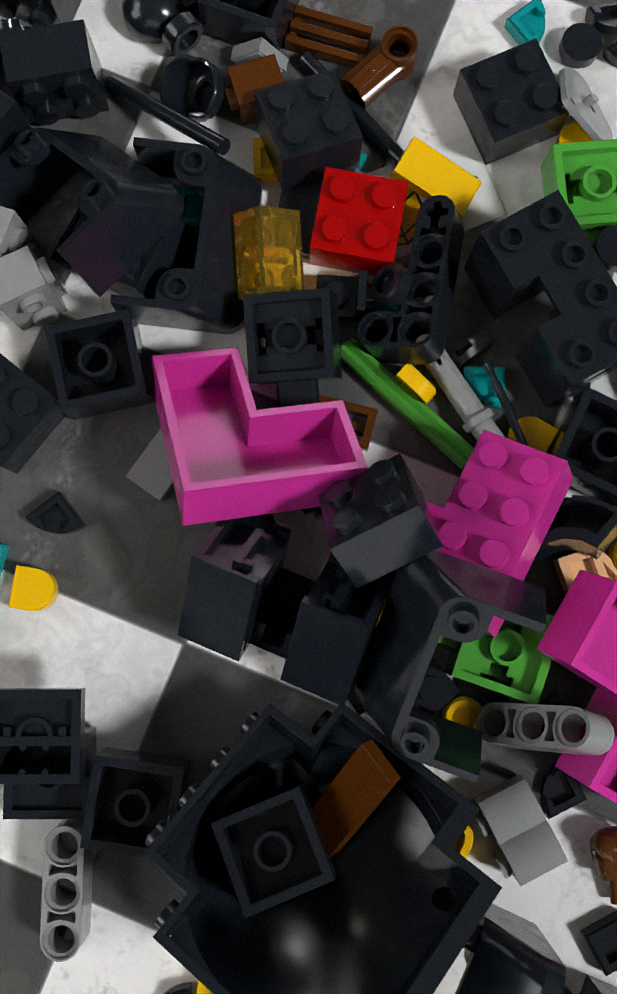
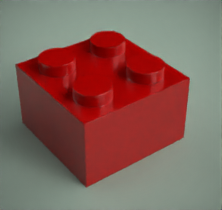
[310,167,409,276]

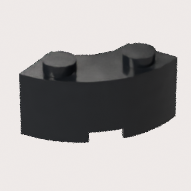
[532,495,617,566]

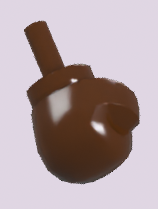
[590,826,617,905]

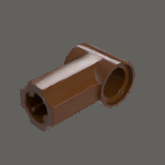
[342,25,418,109]

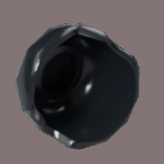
[122,0,183,44]
[160,54,225,123]

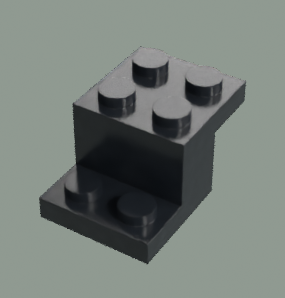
[0,688,96,819]

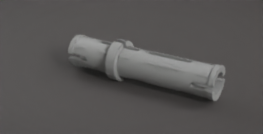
[425,349,505,442]

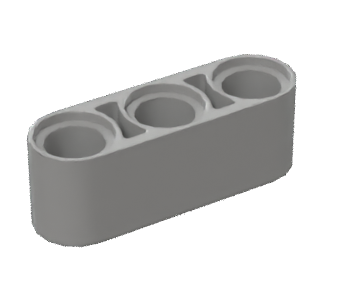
[476,702,615,756]
[40,819,94,962]

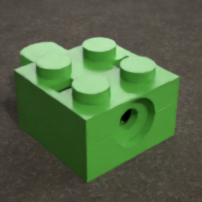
[541,139,617,273]
[437,613,554,704]

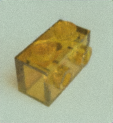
[233,205,305,300]

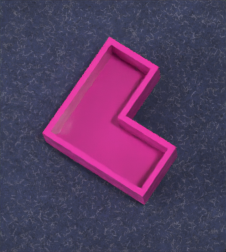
[152,347,368,526]
[327,430,573,638]
[537,570,617,803]

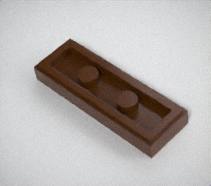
[312,740,401,859]

